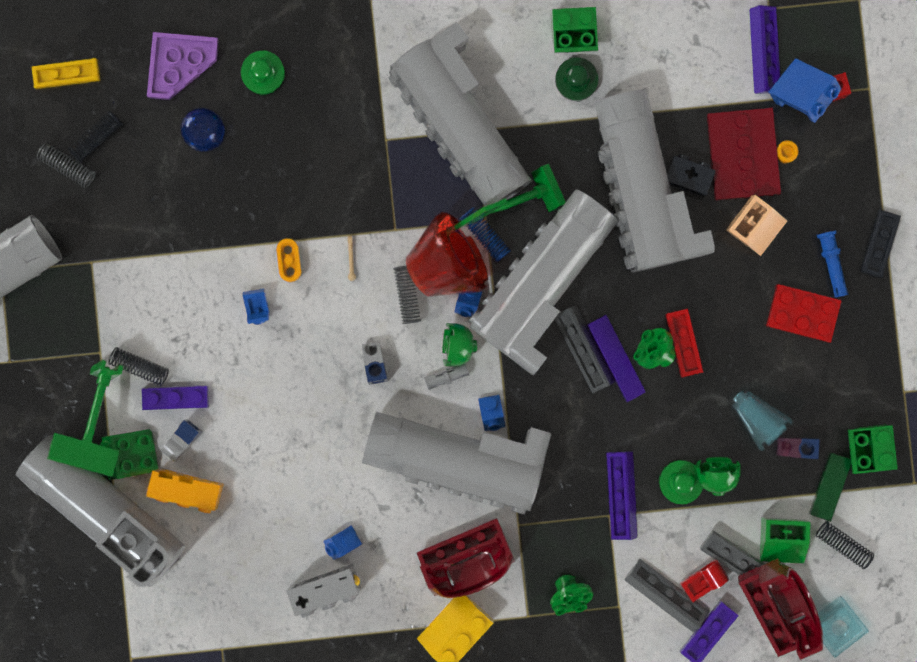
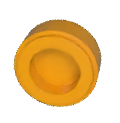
[777,141,798,163]

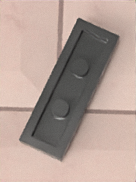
[700,530,764,575]

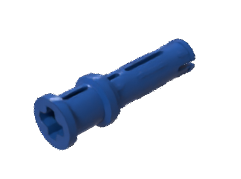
[816,230,848,297]

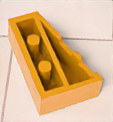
[146,468,224,513]

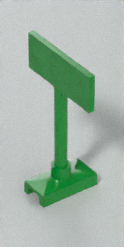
[454,164,566,230]
[47,360,124,477]

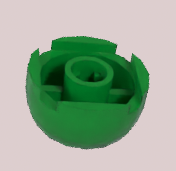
[442,323,477,366]
[696,457,741,496]

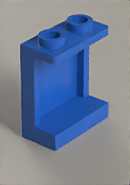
[769,58,841,123]

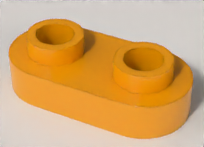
[276,239,302,282]

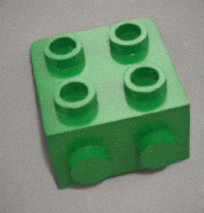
[100,429,158,480]

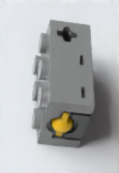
[286,564,361,618]

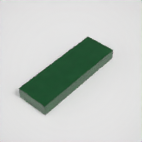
[809,453,851,522]

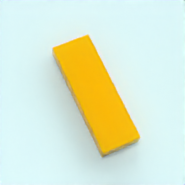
[32,58,100,89]

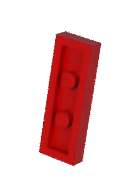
[665,309,703,377]

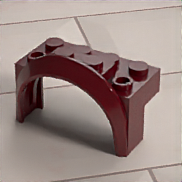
[417,518,516,598]
[738,558,823,660]

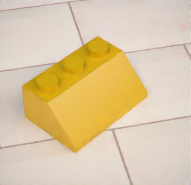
[417,596,493,662]

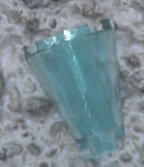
[733,391,794,451]

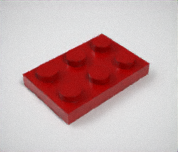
[766,284,842,343]

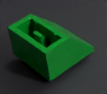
[551,7,598,53]
[848,425,897,474]
[759,517,811,564]

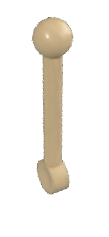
[348,236,356,281]

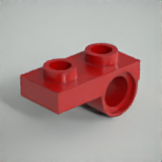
[680,560,729,602]

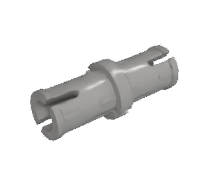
[424,364,469,390]

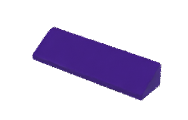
[749,5,780,94]
[587,315,645,402]
[607,451,638,540]

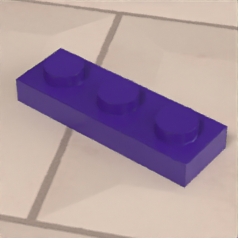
[141,386,209,410]
[679,601,739,662]

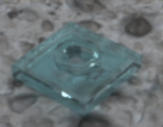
[818,596,869,658]

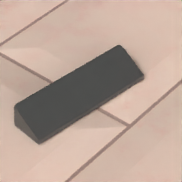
[555,305,615,394]
[624,559,710,632]

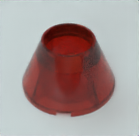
[406,212,488,297]

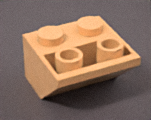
[726,195,787,256]

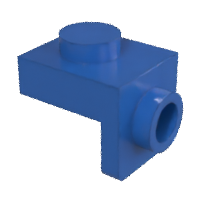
[454,280,484,317]
[242,288,270,325]
[478,395,505,431]
[323,525,362,560]

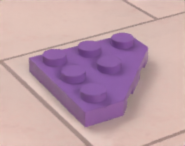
[147,32,219,100]

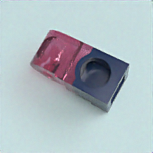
[777,438,820,459]

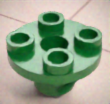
[241,51,285,95]
[633,328,676,369]
[659,460,703,504]
[550,575,593,615]

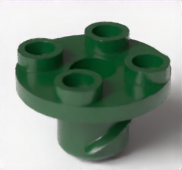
[555,57,599,102]

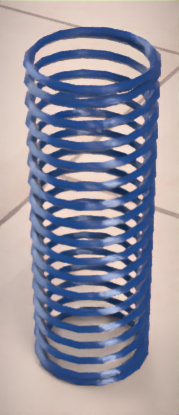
[460,207,511,262]

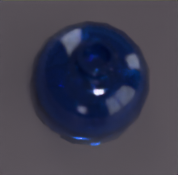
[181,108,225,152]

